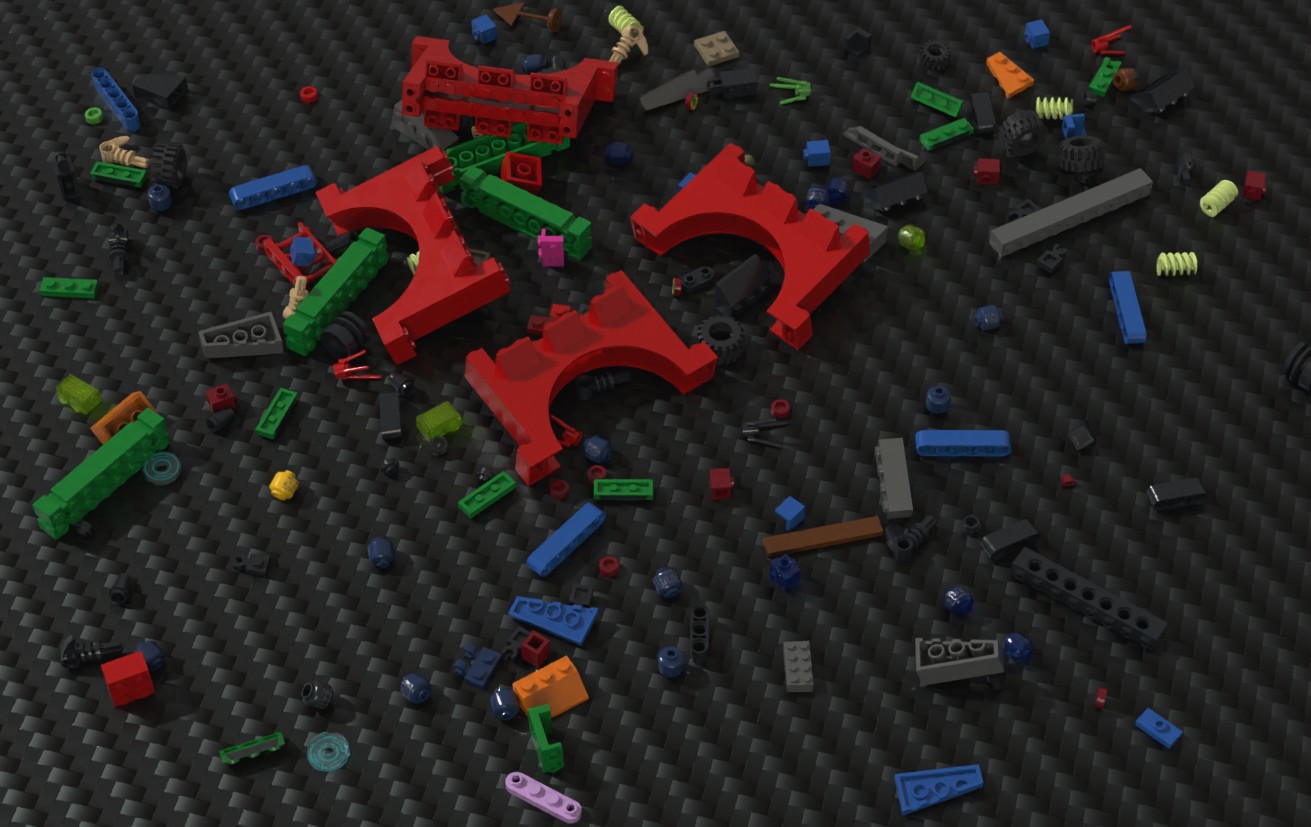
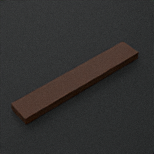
[763,516,883,557]

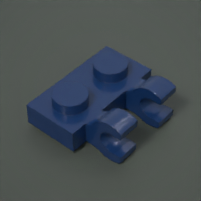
[454,643,502,690]

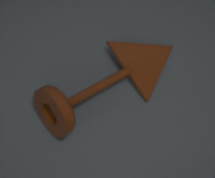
[493,2,562,32]

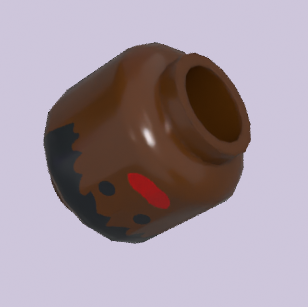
[1113,68,1140,91]

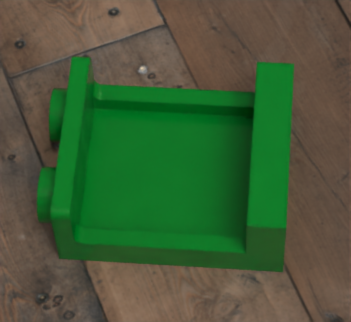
[528,704,564,773]

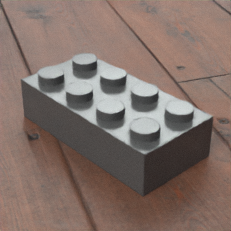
[783,641,813,692]

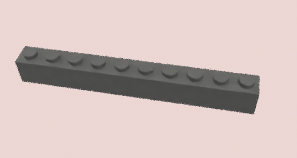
[989,168,1153,257]

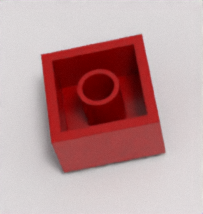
[501,152,542,196]
[101,651,155,707]

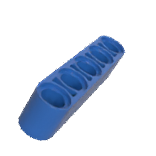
[91,68,140,131]
[229,165,317,210]
[1109,271,1146,344]
[915,430,1011,456]
[526,502,606,577]

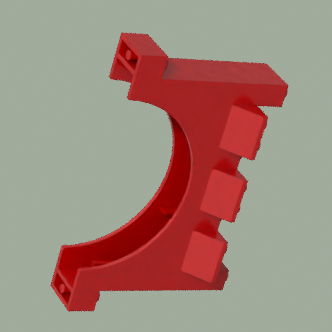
[402,36,619,145]
[630,143,870,350]
[316,146,511,365]
[465,270,718,486]

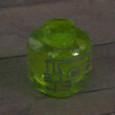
[898,224,925,251]

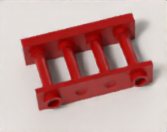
[264,222,338,293]

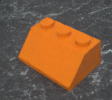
[90,391,158,445]
[513,656,589,719]

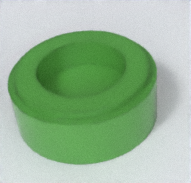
[85,108,103,124]

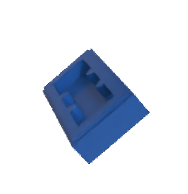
[1135,708,1183,749]

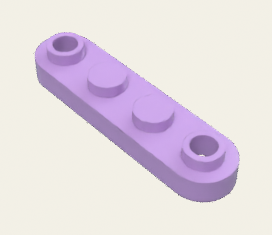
[506,772,582,824]

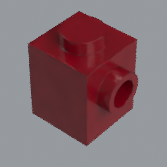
[852,148,881,179]
[973,158,1000,184]
[1242,170,1267,201]
[205,383,237,413]
[709,468,734,500]
[521,630,551,668]

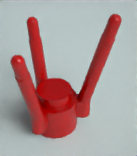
[1092,25,1132,55]
[333,350,382,380]
[550,414,582,448]

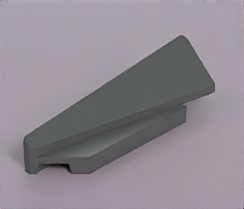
[639,69,716,110]
[843,126,926,171]

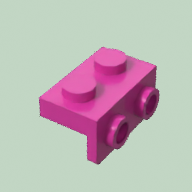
[538,229,565,267]

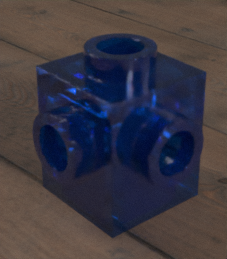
[769,554,801,591]

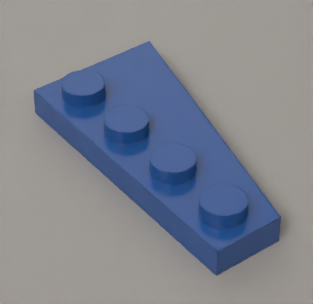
[508,596,599,646]
[894,764,983,816]

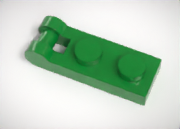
[1088,57,1122,97]

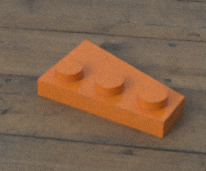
[986,52,1034,99]

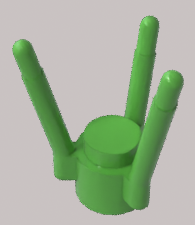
[769,77,811,105]

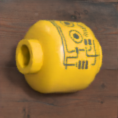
[269,470,299,501]

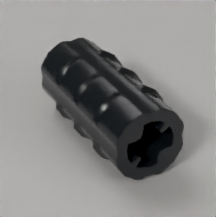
[326,230,359,257]

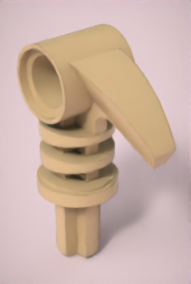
[609,25,648,65]
[100,136,149,168]
[283,276,309,319]

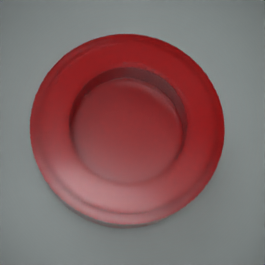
[300,86,318,103]

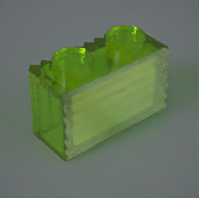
[55,374,102,415]
[416,401,462,442]

